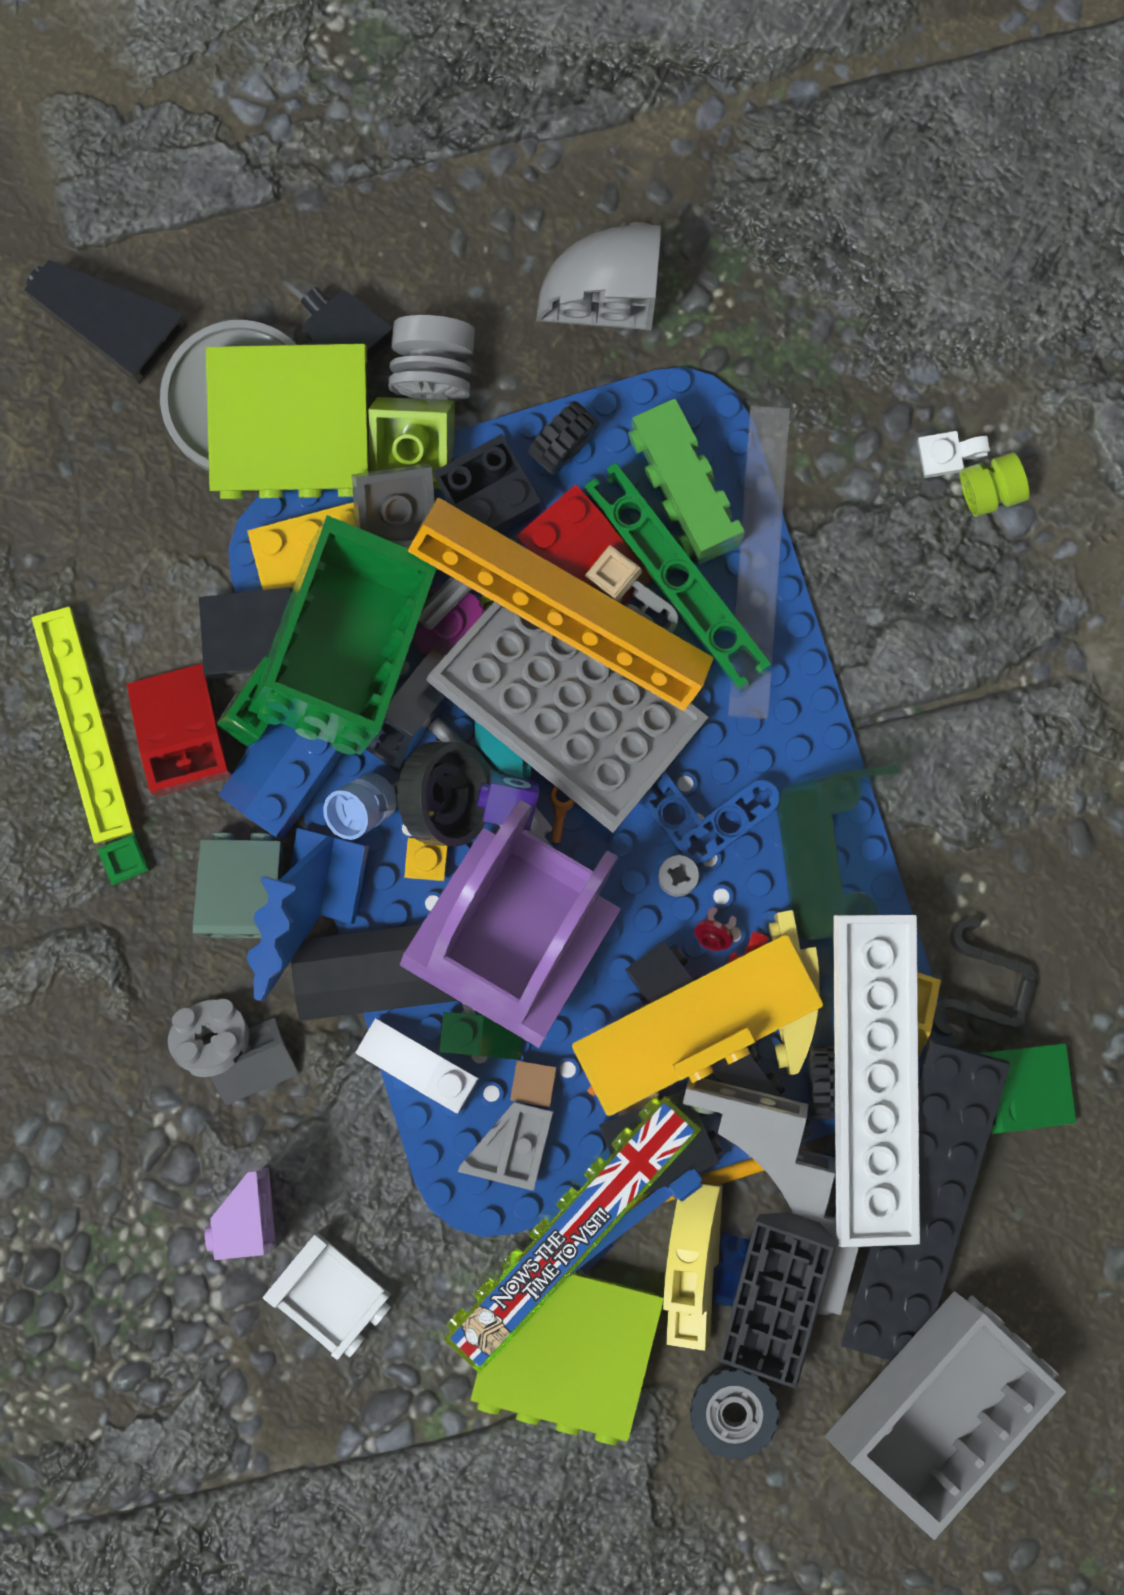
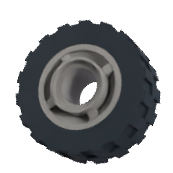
[690,1366,779,1460]

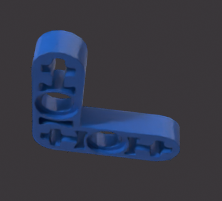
[640,771,780,864]

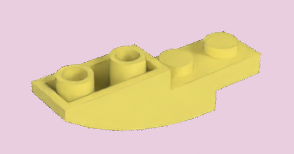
[769,910,820,1075]
[663,1182,722,1351]

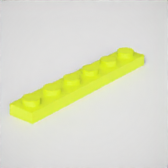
[31,607,135,844]

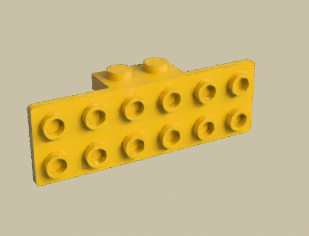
[572,935,823,1116]

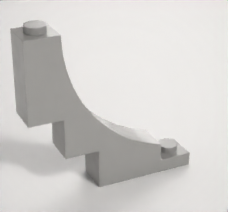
[683,1078,859,1315]

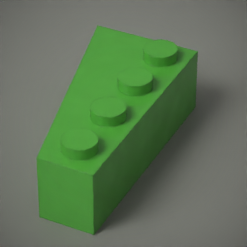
[628,398,745,566]

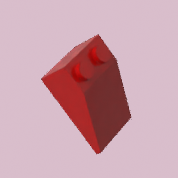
[516,484,653,605]

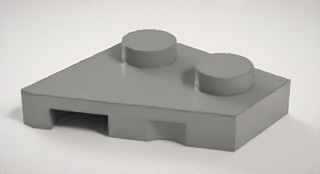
[458,1102,553,1191]

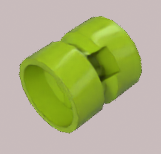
[960,452,1030,518]

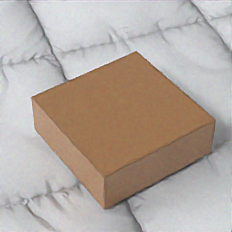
[510,1061,556,1107]

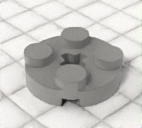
[168,999,249,1077]

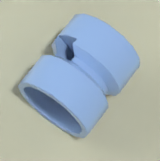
[323,773,397,840]

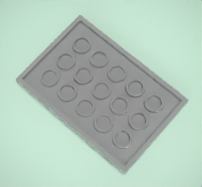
[426,602,708,833]

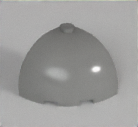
[536,222,661,330]

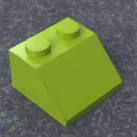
[369,397,455,489]

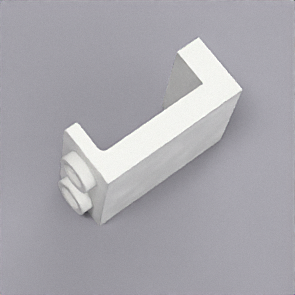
[263,1233,391,1360]

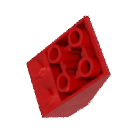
[126,663,232,797]

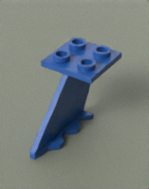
[247,828,369,1001]

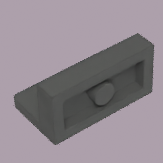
[210,1017,298,1105]

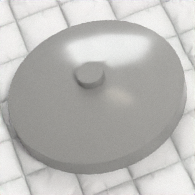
[160,320,297,471]

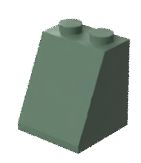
[193,833,284,939]

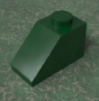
[440,1012,523,1060]

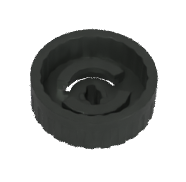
[395,741,491,847]

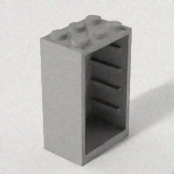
[824,1291,1066,1540]

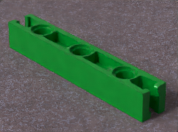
[584,462,772,694]

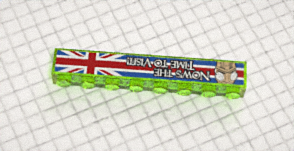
[443,1096,703,1373]

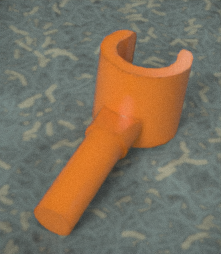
[551,787,574,843]

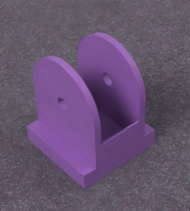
[400,800,621,1048]

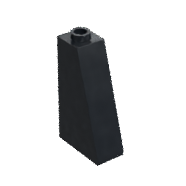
[24,260,187,384]

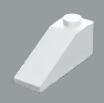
[355,1018,479,1114]

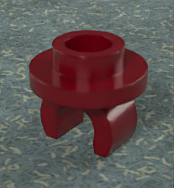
[694,907,736,951]

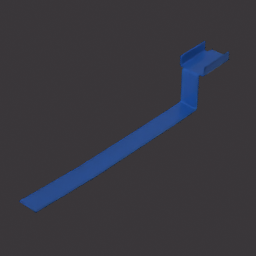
[554,1169,702,1288]

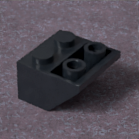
[433,434,541,534]

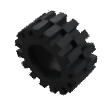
[528,401,600,475]
[808,1045,835,1119]

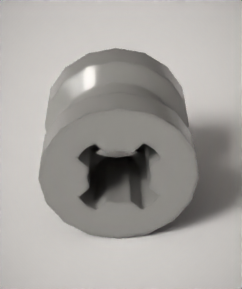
[658,855,699,897]

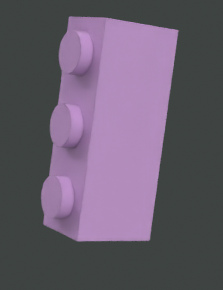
[205,1168,276,1260]

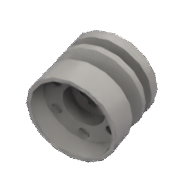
[388,315,475,401]

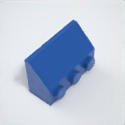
[218,723,344,840]

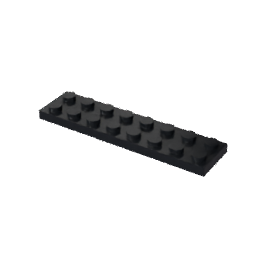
[841,1039,1010,1361]

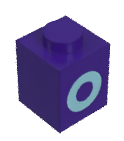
[477,771,539,831]

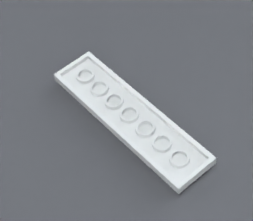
[833,915,920,1247]

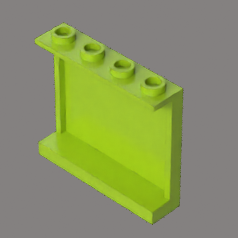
[205,344,369,499]
[470,1255,664,1446]

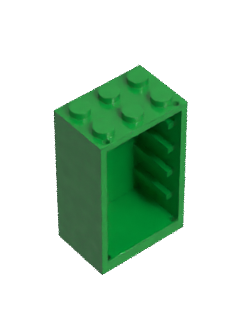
[248,515,437,755]

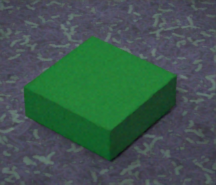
[97,834,150,886]

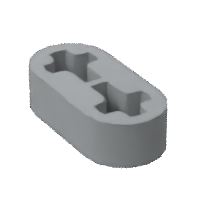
[609,581,678,633]

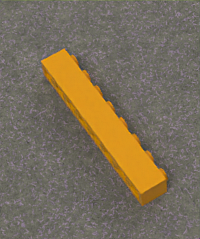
[408,498,713,711]

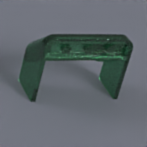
[776,765,920,941]

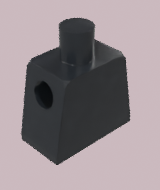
[301,287,393,362]

